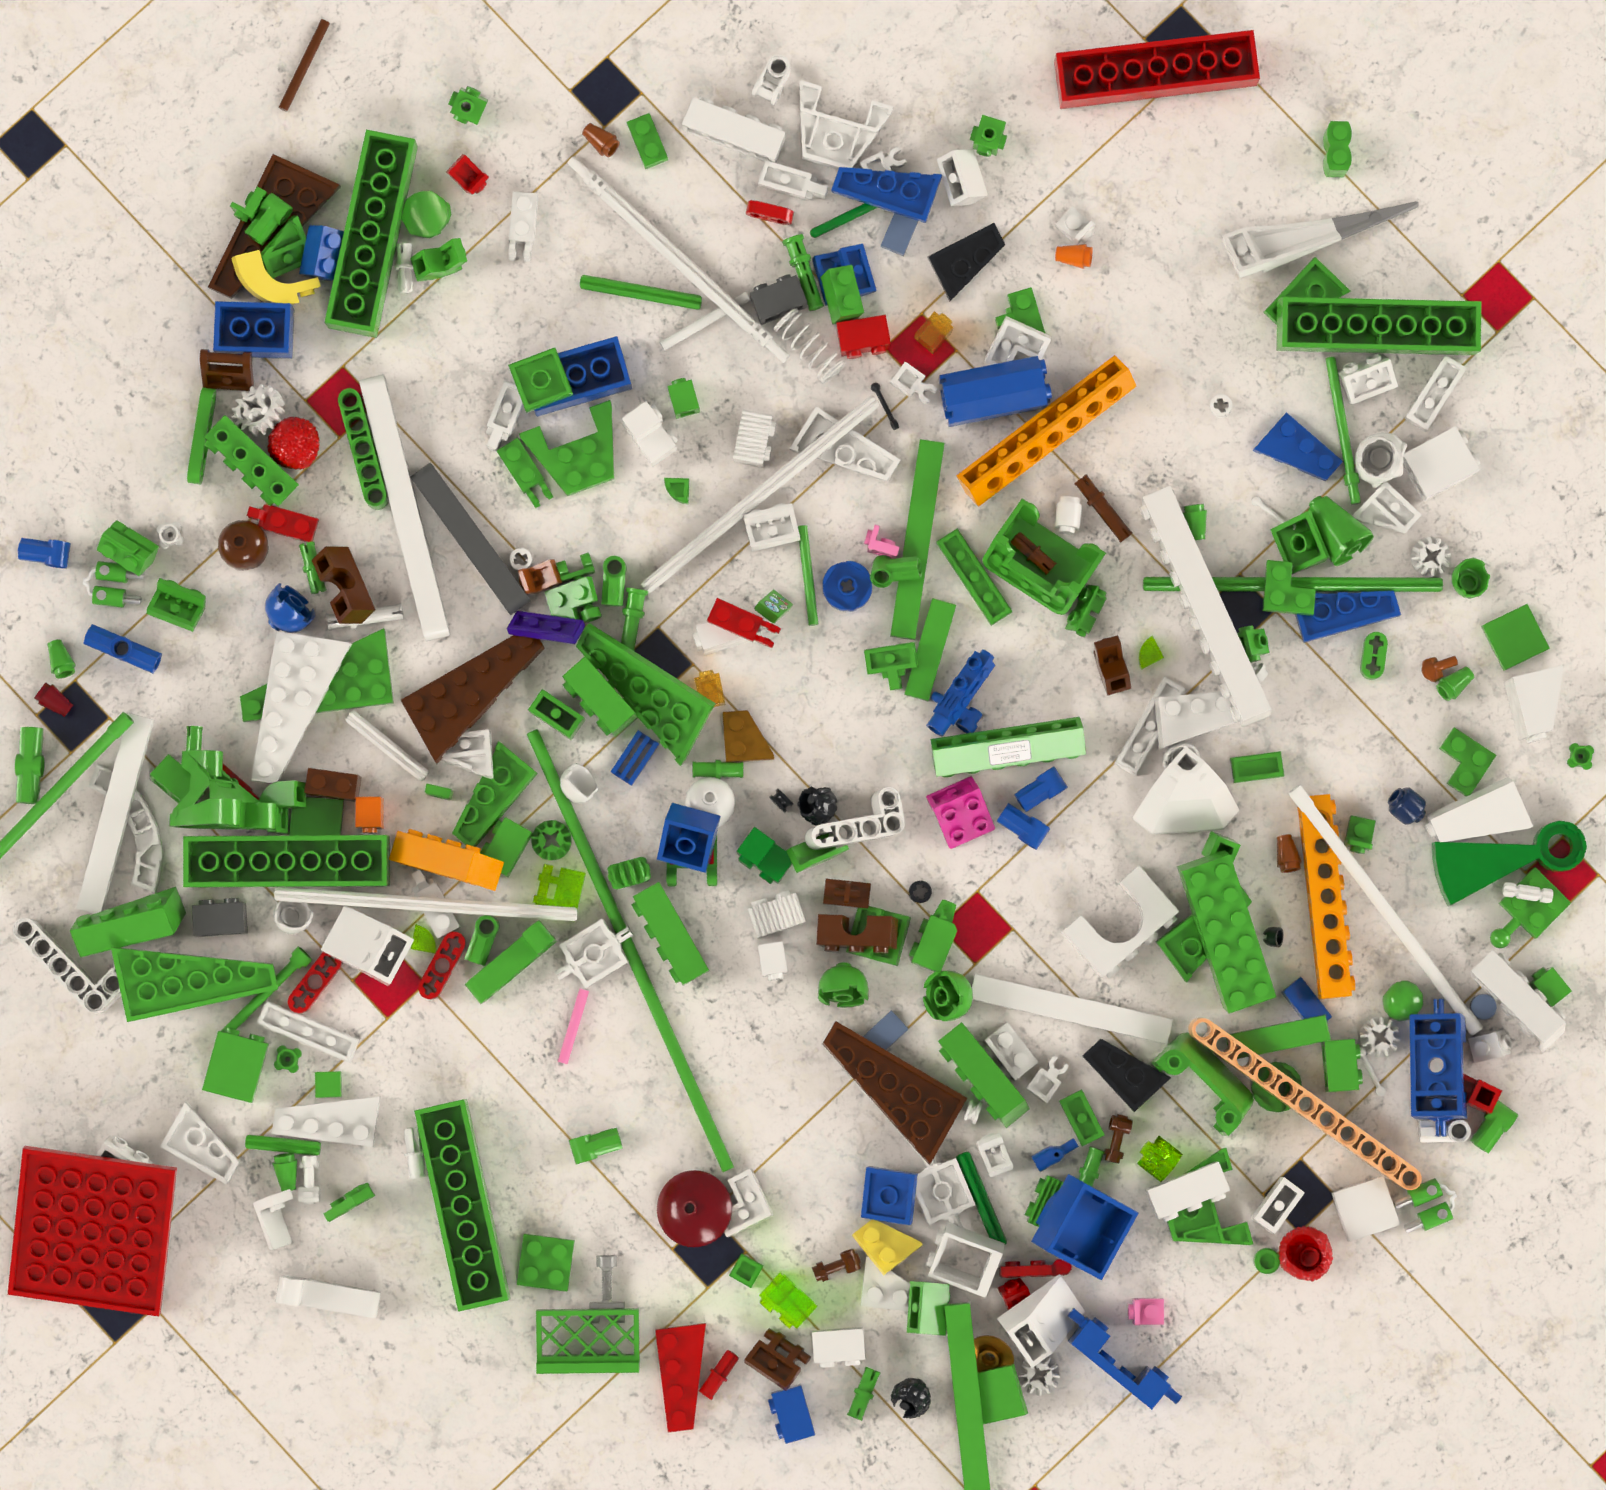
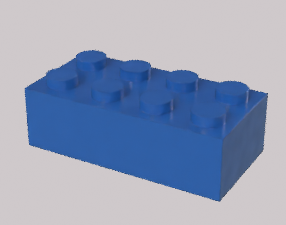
[534,336,632,417]

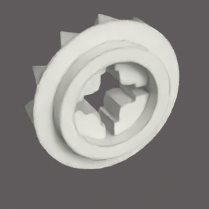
[1411,537,1452,577]
[1359,1017,1401,1058]
[1019,1357,1060,1396]

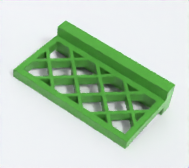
[536,1308,640,1374]

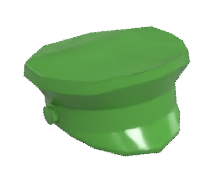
[401,191,452,238]

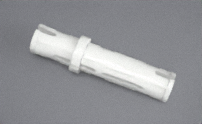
[326,603,404,631]

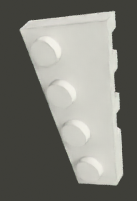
[789,407,901,482]

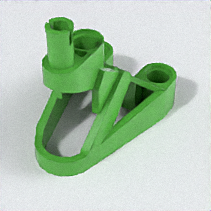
[169,726,277,830]

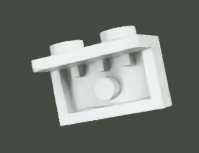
[743,503,800,552]

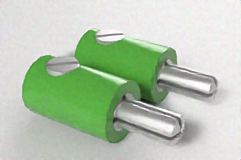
[83,561,145,608]
[1393,1178,1457,1233]

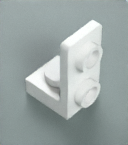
[253,1189,293,1250]

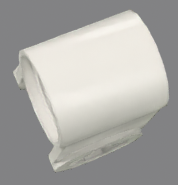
[752,55,790,106]

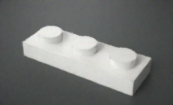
[1405,355,1467,432]

